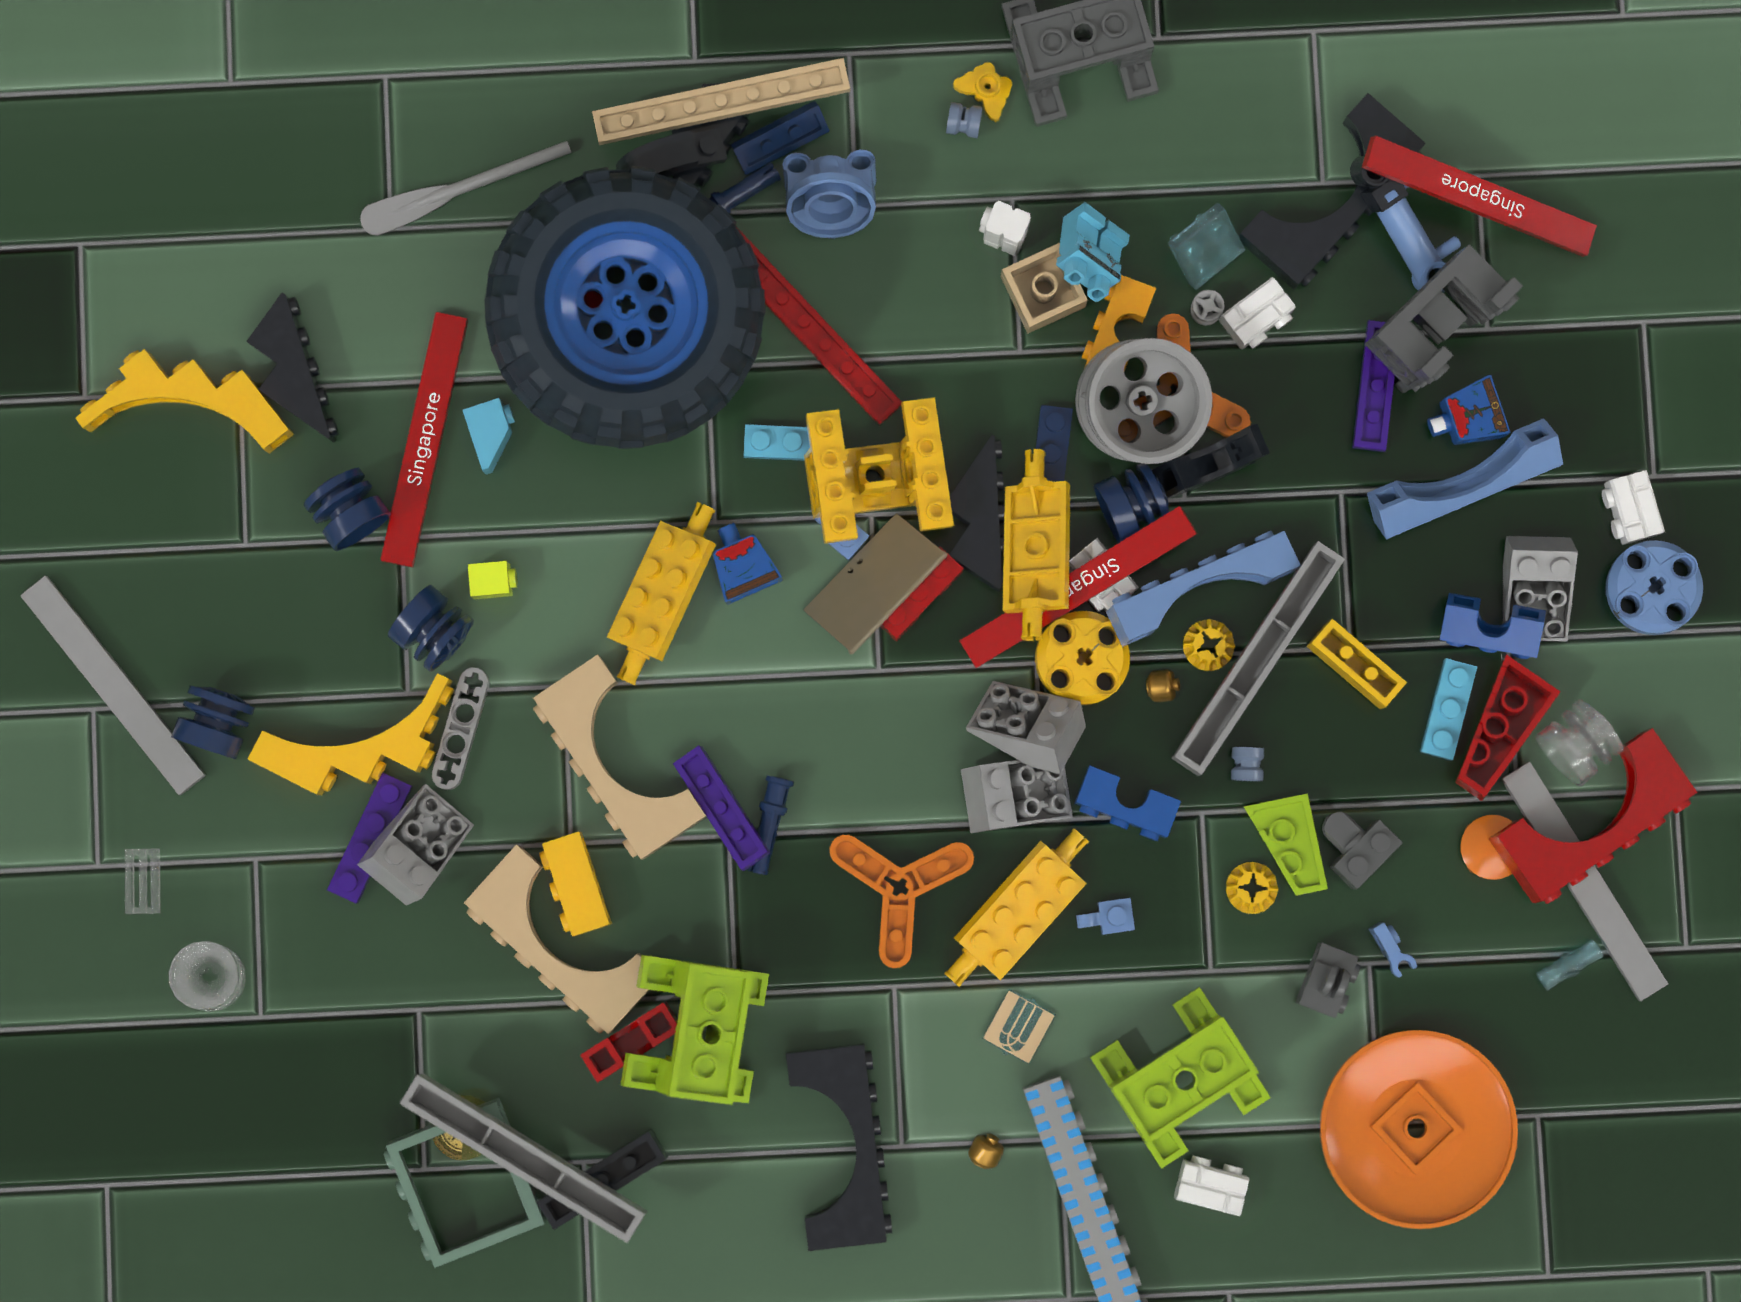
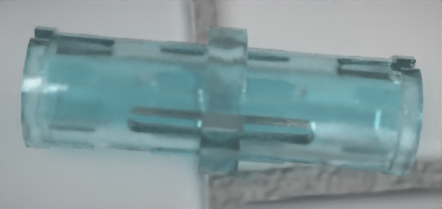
[1536,939,1603,991]

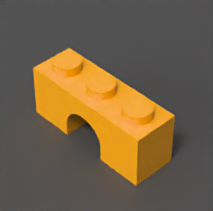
[1081,275,1156,371]

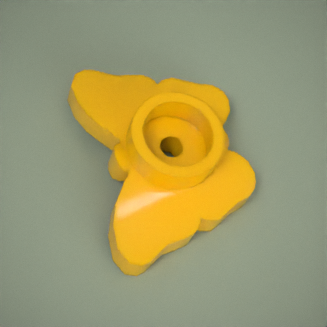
[953,62,1012,122]

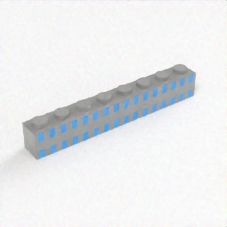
[1022,1075,1148,1302]

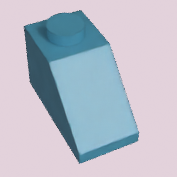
[463,398,515,475]

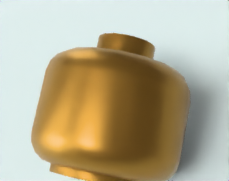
[1146,669,1180,702]
[968,1134,1004,1169]

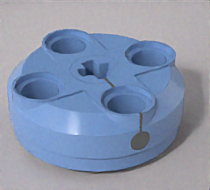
[1606,540,1703,635]

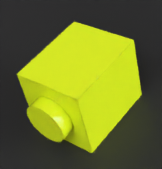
[468,561,517,600]

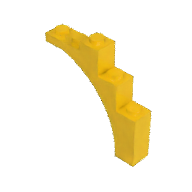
[75,349,294,454]
[248,673,454,796]

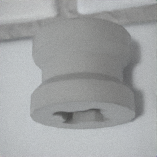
[1190,290,1225,326]

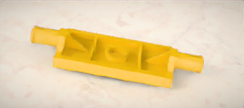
[1003,449,1070,641]
[607,502,716,685]
[944,828,1089,987]

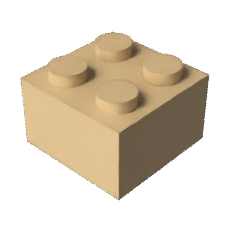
[1001,243,1088,334]

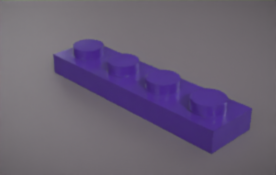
[1352,320,1395,452]
[673,745,771,871]
[327,772,413,904]

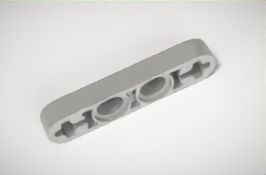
[432,667,490,790]

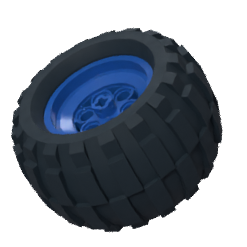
[484,166,765,449]

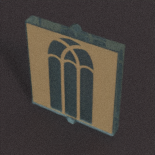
[982,989,1056,1064]

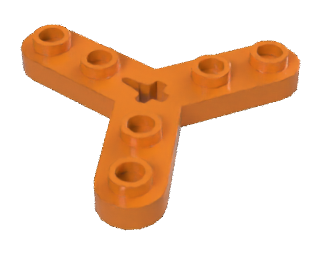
[1118,313,1251,442]
[830,835,974,968]

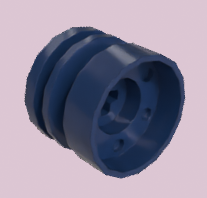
[1093,463,1170,543]
[303,467,391,551]
[388,585,474,672]
[171,685,255,759]

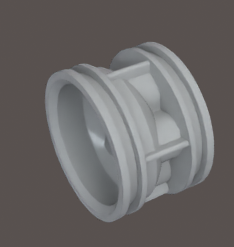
[1075,338,1212,464]

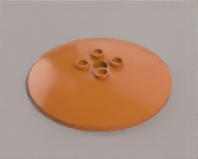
[1320,1030,1518,1229]

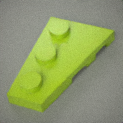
[1244,794,1328,896]

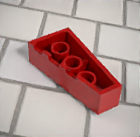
[1455,654,1560,801]

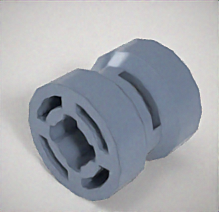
[946,102,983,138]
[1231,747,1264,781]

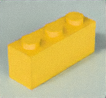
[1306,619,1407,709]
[539,831,612,937]

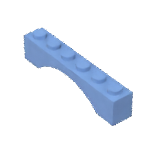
[1367,418,1563,539]
[1106,531,1301,647]

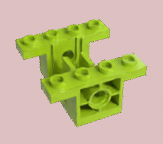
[620,955,769,1105]
[1090,987,1271,1169]

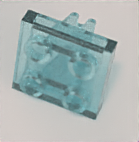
[1168,203,1245,290]

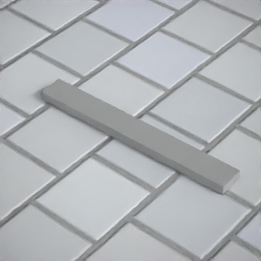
[20,576,206,795]
[1501,762,1668,1001]

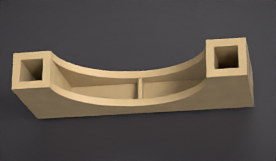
[533,654,707,860]
[464,845,649,1034]

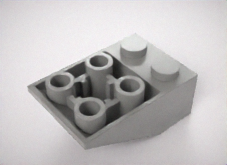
[1502,536,1578,642]
[966,681,1086,774]
[961,760,1073,833]
[357,784,474,905]

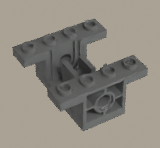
[1001,0,1159,127]
[1365,244,1523,393]

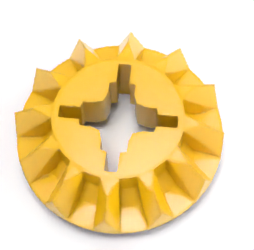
[1183,619,1235,671]
[1226,862,1279,914]

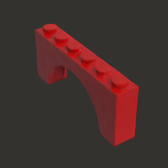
[1488,728,1698,904]

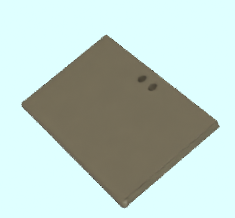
[803,513,948,655]

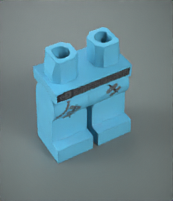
[1056,202,1130,302]

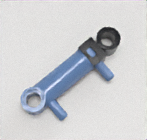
[1350,155,1461,292]

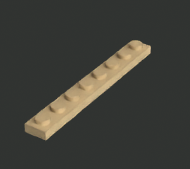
[592,58,850,145]

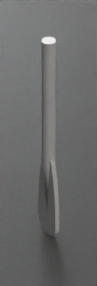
[360,141,572,236]

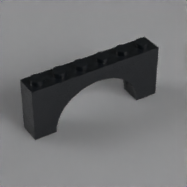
[1237,93,1426,290]
[786,1044,892,1251]

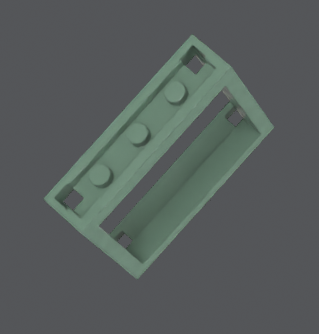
[384,1097,547,1268]

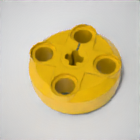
[1035,611,1130,705]

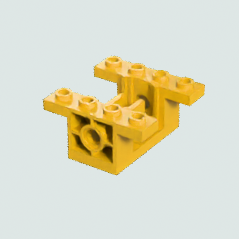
[804,398,954,544]

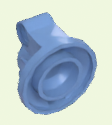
[782,149,876,238]

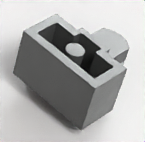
[1322,812,1403,889]
[1295,942,1361,1018]

